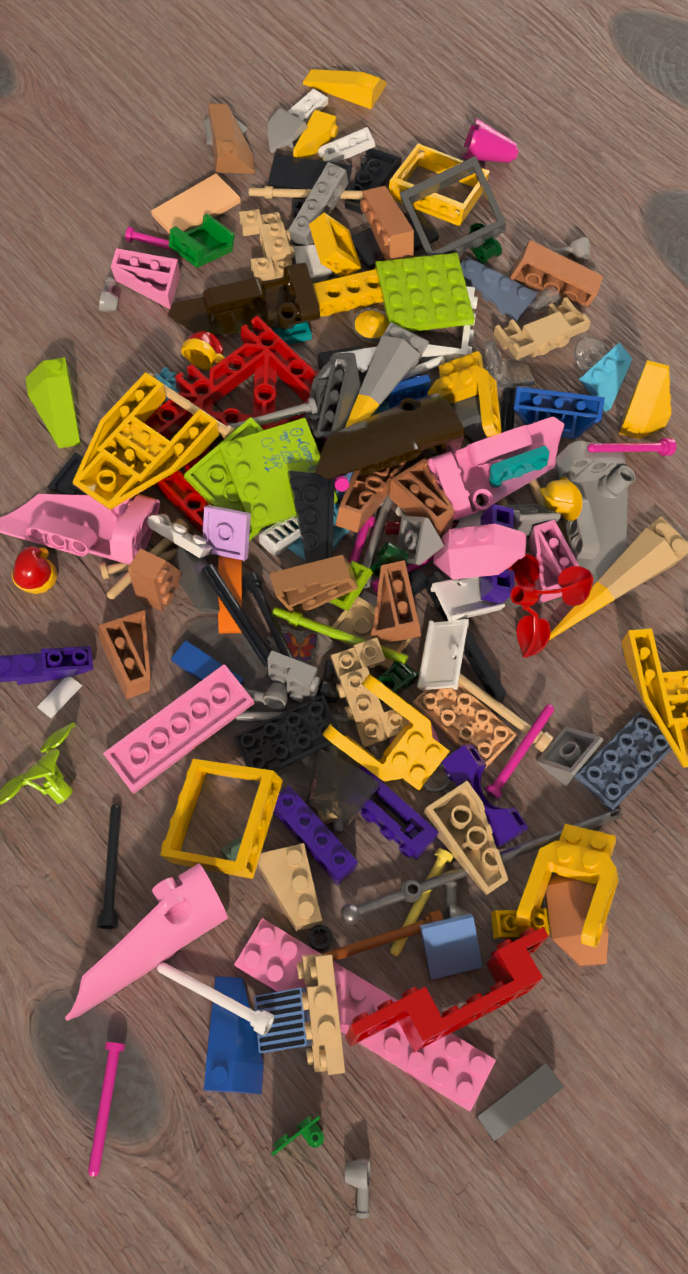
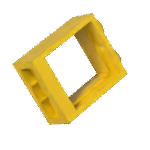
[309,212,361,277]

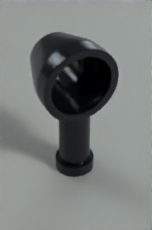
[317,660,339,703]

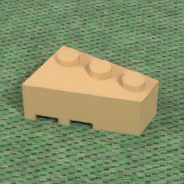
[257,843,322,932]

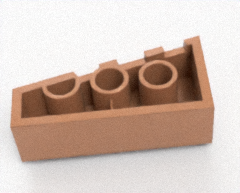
[360,186,414,260]
[509,240,603,306]

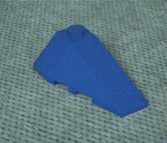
[204,976,264,1094]

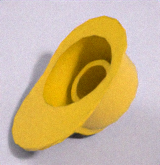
[540,477,582,521]

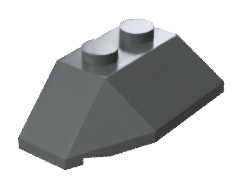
[305,353,360,438]
[450,394,489,443]

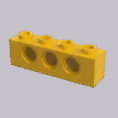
[312,269,383,317]

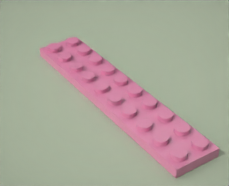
[234,918,496,1112]

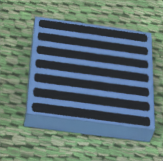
[254,987,311,1053]

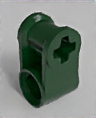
[468,223,502,264]
[370,541,409,577]
[378,662,419,703]

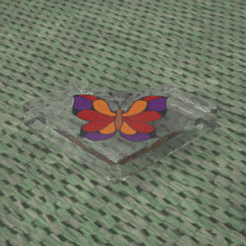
[266,624,334,665]

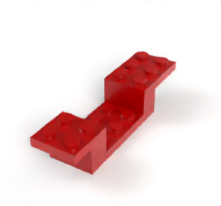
[345,927,549,1053]

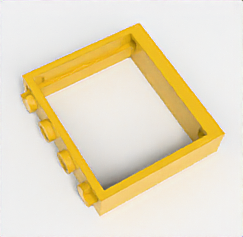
[388,144,490,226]
[160,759,283,879]

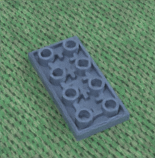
[574,710,672,811]

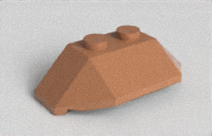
[545,873,609,966]

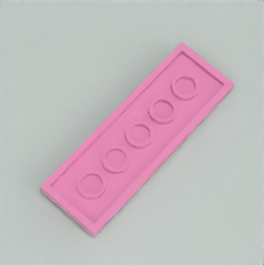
[103,664,255,794]

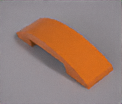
[218,555,242,633]

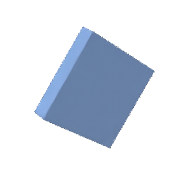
[420,914,482,980]

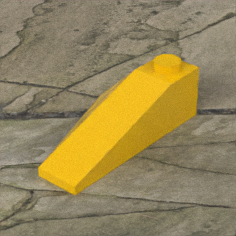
[303,69,387,109]
[619,360,672,439]

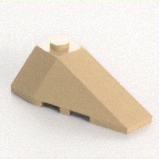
[422,781,508,895]

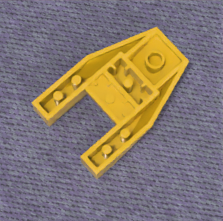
[73,372,219,510]
[621,628,688,768]

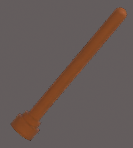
[323,910,443,961]

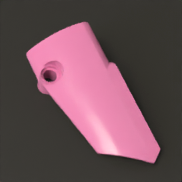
[65,863,228,1021]

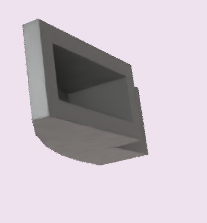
[172,547,220,614]
[476,1063,564,1141]

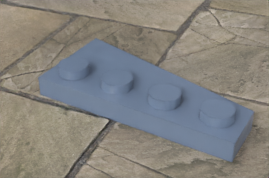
[460,256,537,323]

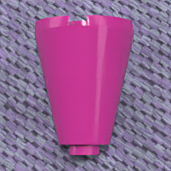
[462,118,519,163]

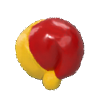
[181,331,225,370]
[12,546,57,594]

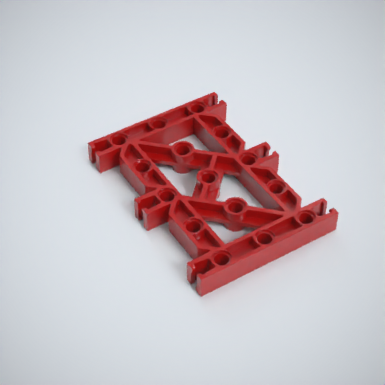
[144,316,317,536]

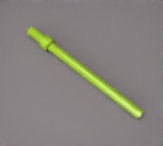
[273,607,408,665]

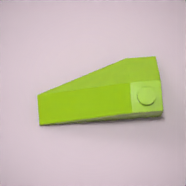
[26,357,81,448]

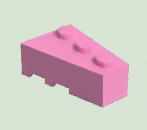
[111,248,181,309]
[529,520,579,605]

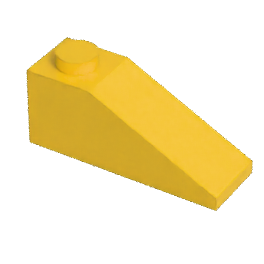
[293,110,338,159]

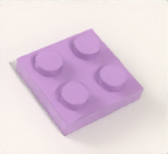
[203,505,251,561]

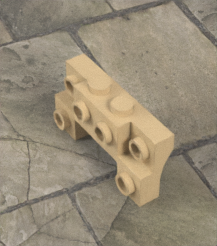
[239,209,294,282]
[493,297,591,360]
[330,638,409,749]
[297,953,345,1075]

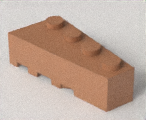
[335,462,407,533]

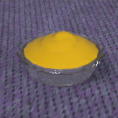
[351,308,389,343]

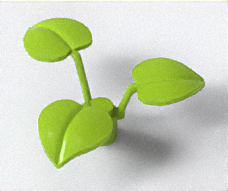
[0,722,76,805]

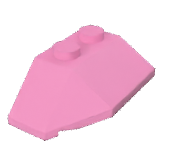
[433,524,526,579]

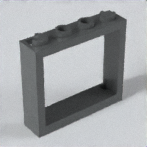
[400,156,506,256]

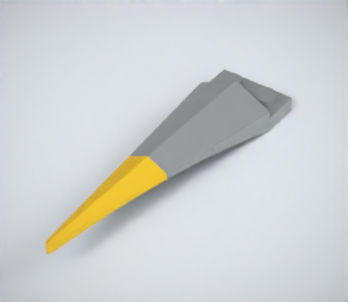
[345,322,429,428]

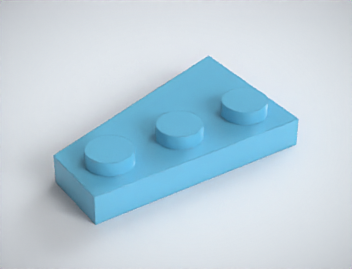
[579,342,632,412]

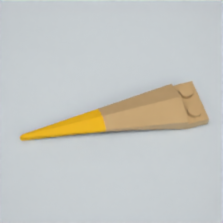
[549,516,688,640]

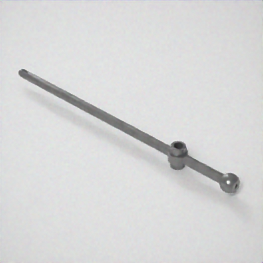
[340,809,623,925]

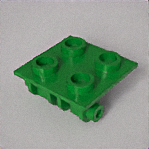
[271,1115,324,1156]

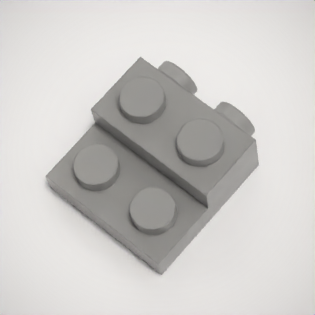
[268,650,320,702]

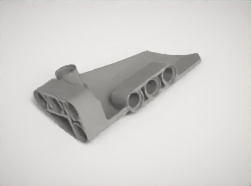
[555,441,636,587]

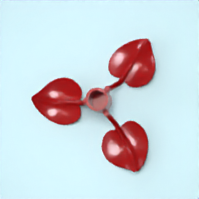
[508,554,594,658]

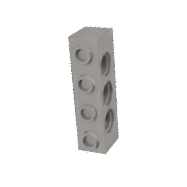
[289,162,348,246]

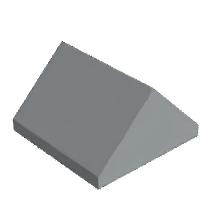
[499,504,561,536]
[397,516,444,565]
[536,726,603,786]

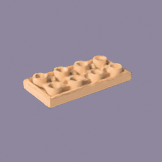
[151,174,241,234]
[412,684,517,770]

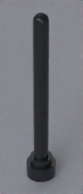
[242,572,294,659]
[96,804,121,929]

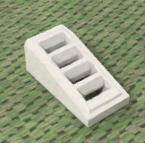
[259,517,301,558]

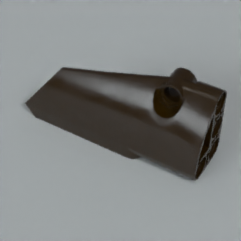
[168,262,320,336]
[315,393,464,480]

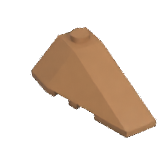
[208,104,255,174]

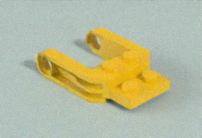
[428,351,501,454]
[323,674,449,790]
[516,824,619,948]

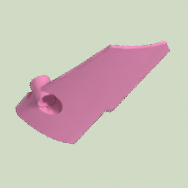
[426,417,565,521]
[0,494,160,565]

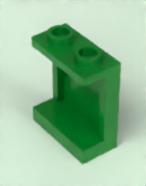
[169,214,235,268]

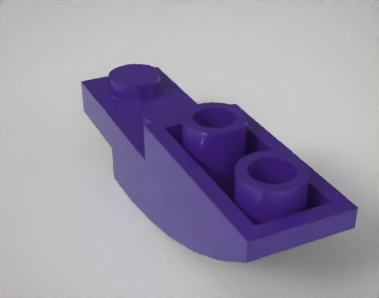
[0,646,93,685]

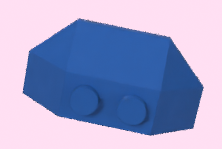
[513,386,605,439]

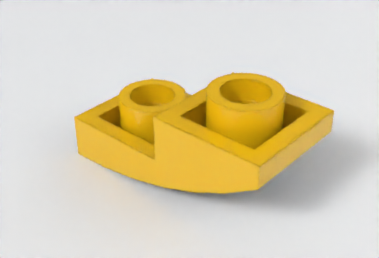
[491,908,550,939]

